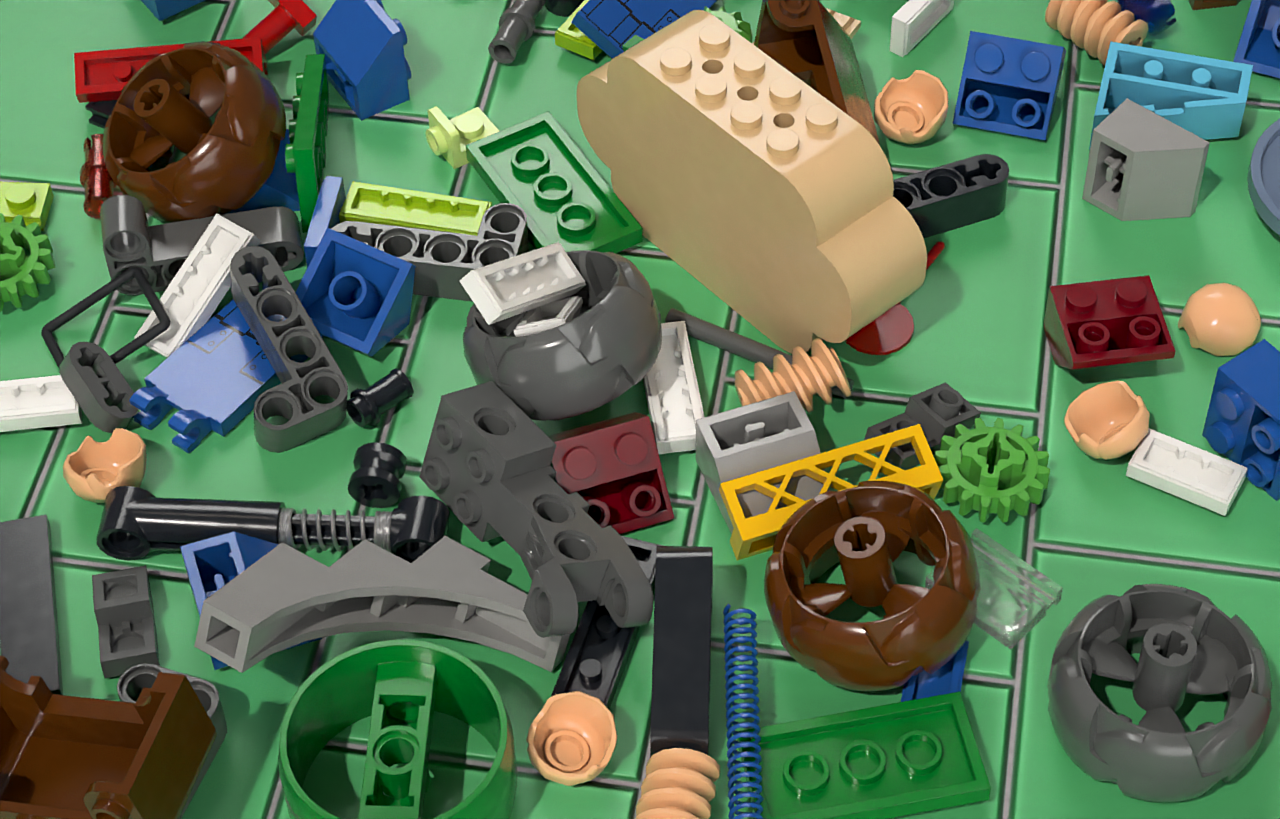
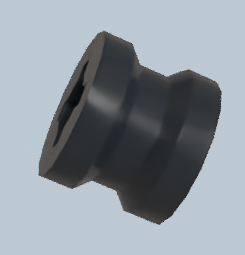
[348,442,407,508]

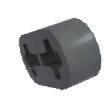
[59,342,139,433]

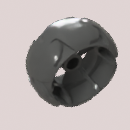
[463,250,662,421]
[1047,584,1272,802]

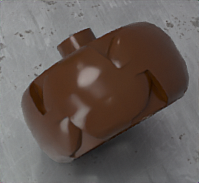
[103,41,286,223]
[764,481,981,691]

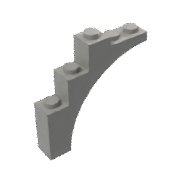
[194,536,570,673]

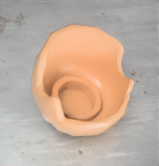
[874,70,948,144]
[1178,282,1261,356]
[1064,381,1150,460]
[63,428,147,503]
[526,691,617,786]

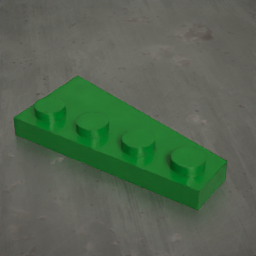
[285,54,329,233]

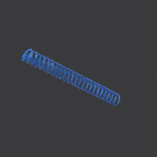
[723,604,764,819]

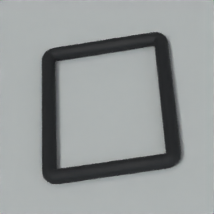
[41,267,170,368]

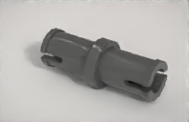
[488,0,546,64]

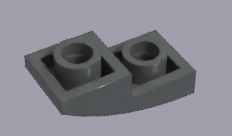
[864,382,981,470]

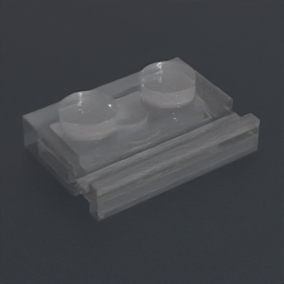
[925,528,1063,650]

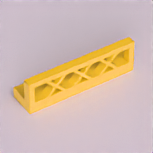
[719,424,943,561]

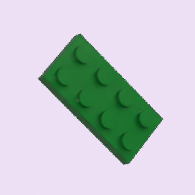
[466,111,643,253]
[737,691,991,819]

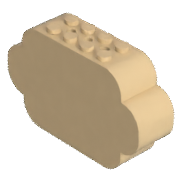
[577,10,927,354]

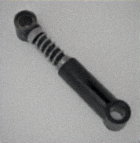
[97,486,450,563]

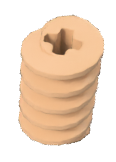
[1045,0,1148,65]
[735,338,852,413]
[635,748,720,819]

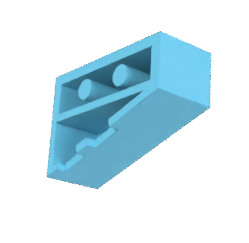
[1089,41,1253,150]

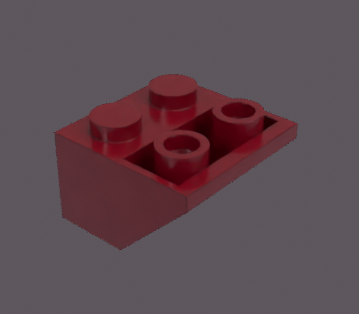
[1043,275,1176,369]
[548,412,674,534]

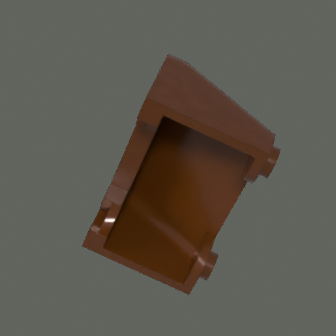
[754,0,881,147]

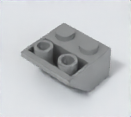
[1082,98,1210,221]
[696,391,830,534]

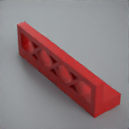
[74,37,268,103]

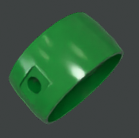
[278,639,517,819]

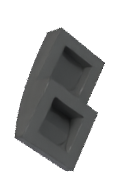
[92,565,160,679]

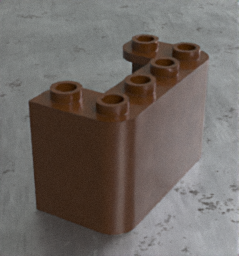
[0,656,217,819]

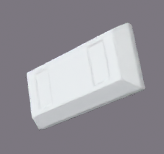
[514,296,583,337]

